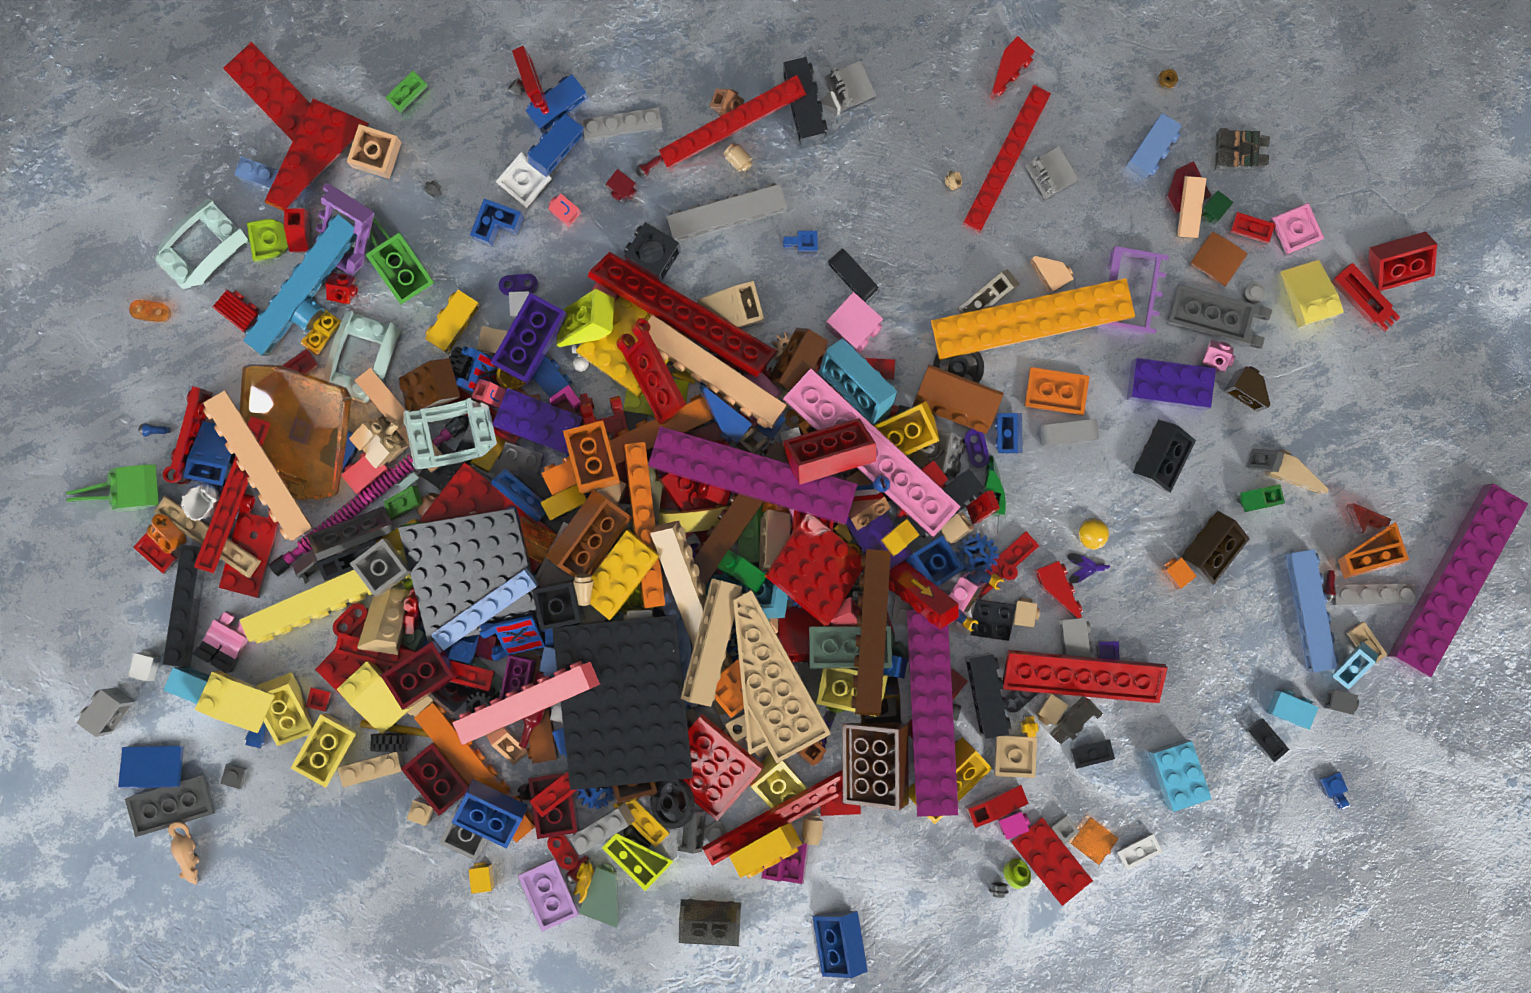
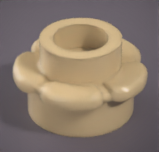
[945,171,962,190]

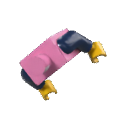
[949,569,1004,632]

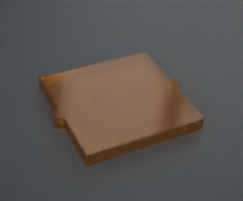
[1070,817,1118,865]

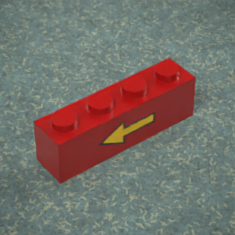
[889,561,959,630]

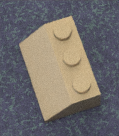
[358,588,410,655]

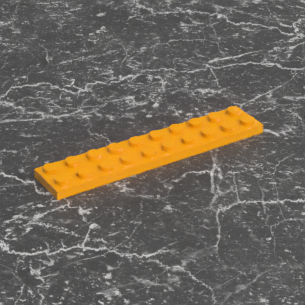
[931,278,1135,360]

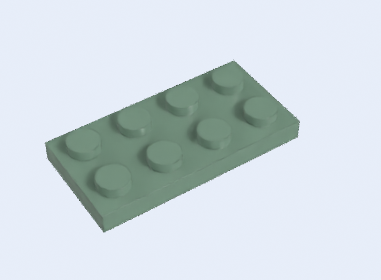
[809,626,892,669]

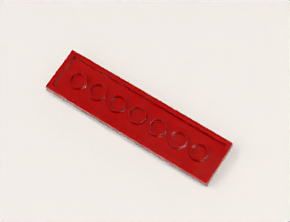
[1002,650,1168,703]

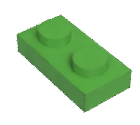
[385,71,428,113]
[384,486,423,520]

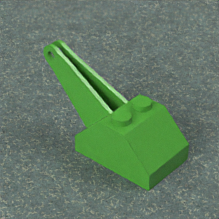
[365,205,434,305]
[66,464,159,511]

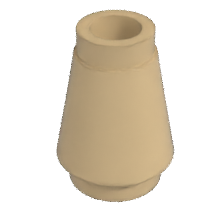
[573,574,594,606]

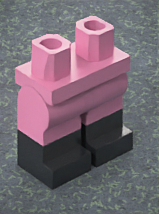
[193,611,248,673]

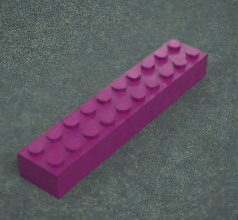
[648,426,857,525]
[1388,483,1528,677]
[907,610,959,817]

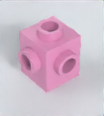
[1202,340,1236,372]

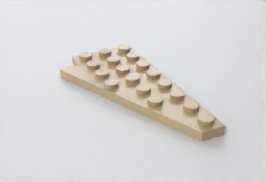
[733,589,831,763]

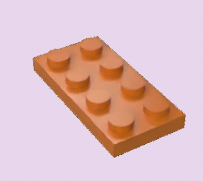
[715,659,794,718]

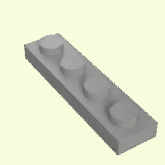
[582,107,662,141]
[1333,584,1416,605]

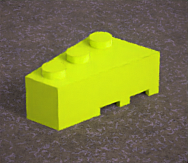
[601,833,674,891]

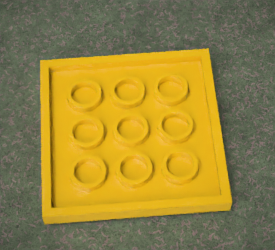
[576,296,688,398]

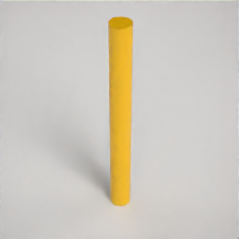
[360,720,430,738]

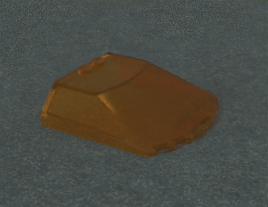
[239,364,352,500]

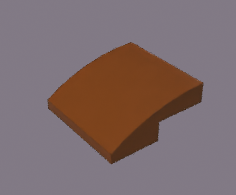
[1190,231,1248,287]

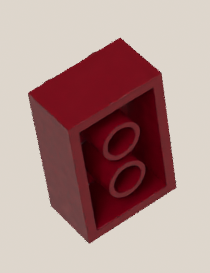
[380,641,459,710]
[401,742,469,816]
[528,770,580,839]

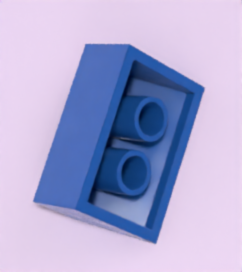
[451,779,528,849]
[812,911,868,978]

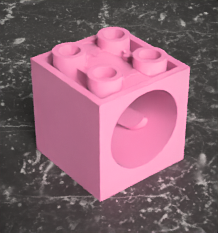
[825,292,883,352]

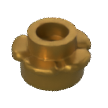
[1159,69,1178,88]

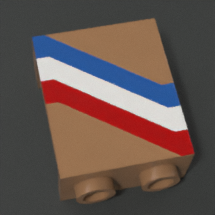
[845,470,891,531]

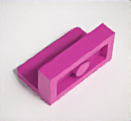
[549,385,581,412]

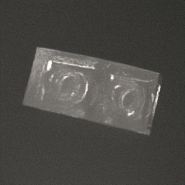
[956,513,999,536]

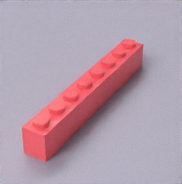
[453,661,600,745]

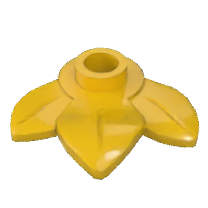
[573,863,594,903]

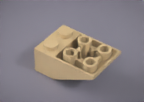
[697,281,764,329]

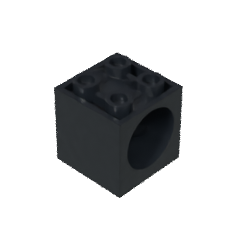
[624,222,681,282]

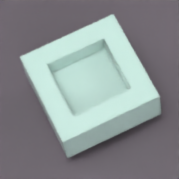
[398,470,420,490]

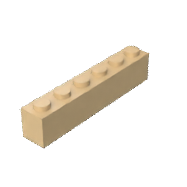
[681,579,742,707]

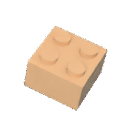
[347,124,402,179]

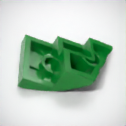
[983,455,1006,517]

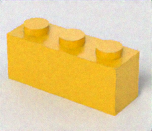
[425,290,481,354]

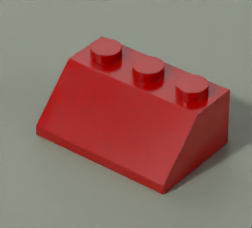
[1368,231,1437,291]

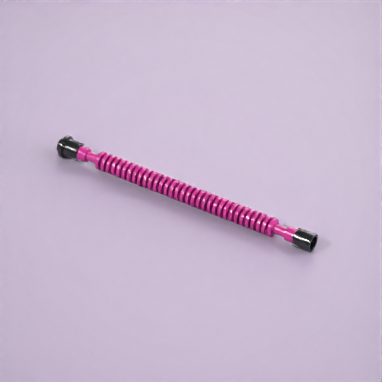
[268,415,469,577]

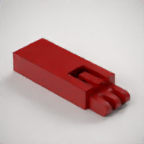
[512,45,549,114]
[1331,263,1400,332]

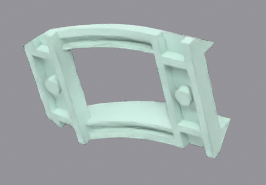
[155,198,248,289]
[324,310,402,404]
[404,398,497,470]

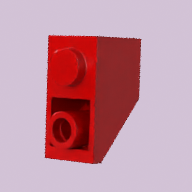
[284,208,310,253]

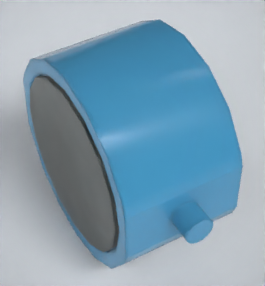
[292,298,324,332]

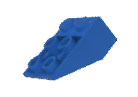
[183,421,236,486]

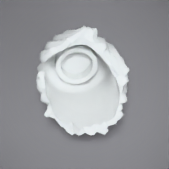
[181,482,220,521]

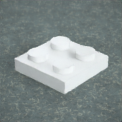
[496,152,552,208]

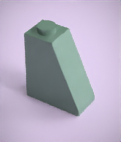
[579,863,620,928]

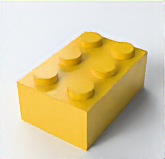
[729,823,802,879]

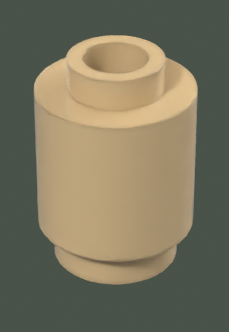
[723,143,753,172]
[802,814,824,845]

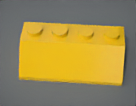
[873,401,939,456]
[909,737,992,824]

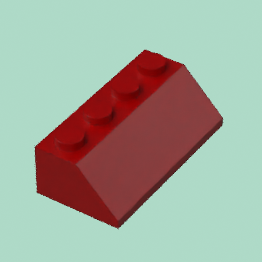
[783,418,876,485]

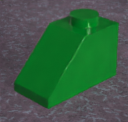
[1240,484,1285,512]
[717,550,766,593]

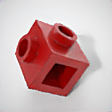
[326,273,358,304]

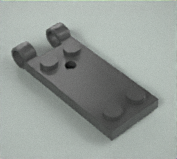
[1168,284,1272,349]

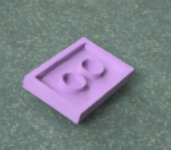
[518,858,579,931]

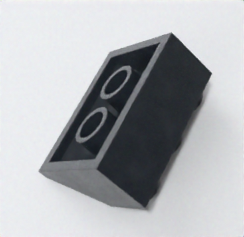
[1133,419,1196,493]

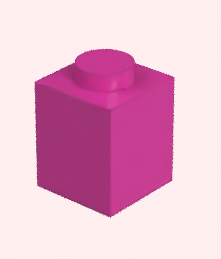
[997,809,1030,840]

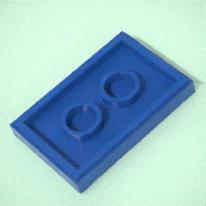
[118,746,184,788]

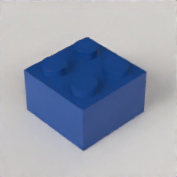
[905,535,965,587]

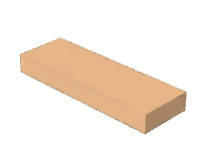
[1177,176,1206,238]

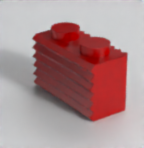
[212,289,260,333]

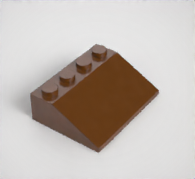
[842,722,909,810]

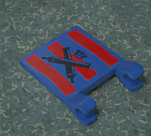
[455,346,501,392]
[480,615,546,661]

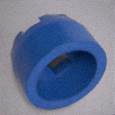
[873,475,890,492]

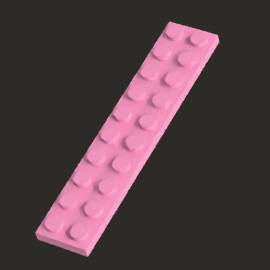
[783,369,961,537]

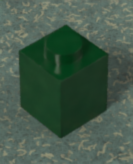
[1201,190,1234,225]

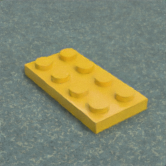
[590,530,661,620]

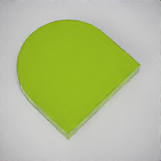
[246,219,288,262]

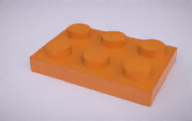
[1024,367,1090,416]

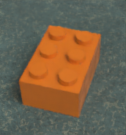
[563,420,620,494]

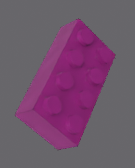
[500,654,536,700]

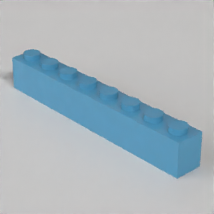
[243,214,357,356]

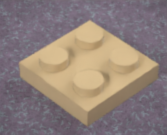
[994,735,1037,778]

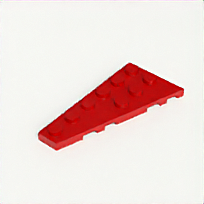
[265,98,369,211]

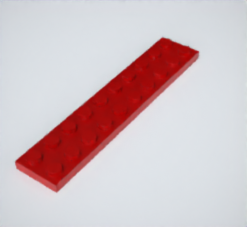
[588,252,777,377]

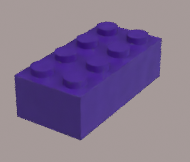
[490,293,568,385]
[1127,358,1216,410]
[493,388,583,455]
[846,512,912,569]

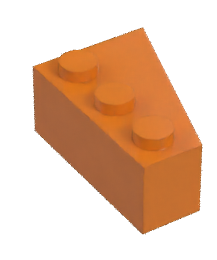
[1338,522,1409,579]

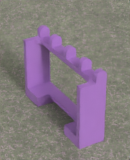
[314,183,374,276]
[1098,246,1169,335]

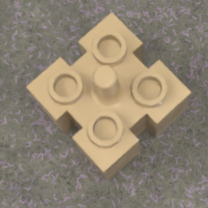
[349,415,409,469]

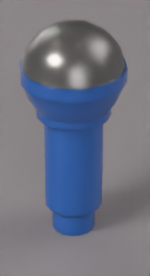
[138,423,170,437]

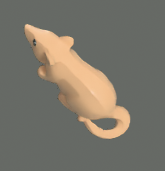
[168,821,200,885]

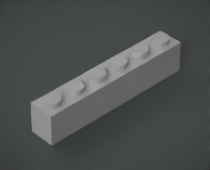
[666,183,787,241]

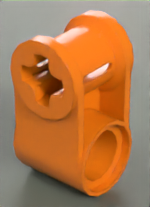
[147,514,186,553]

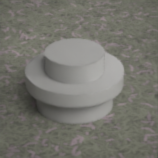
[1245,283,1265,303]

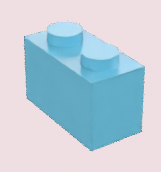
[1332,641,1379,690]
[1267,689,1319,730]

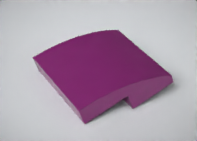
[761,842,809,884]

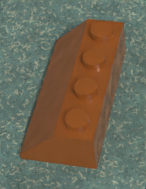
[912,365,1004,434]
[545,490,632,578]

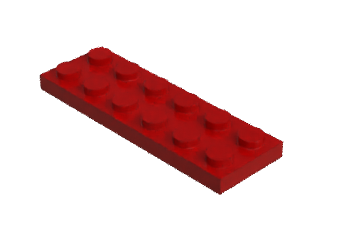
[223,42,310,141]

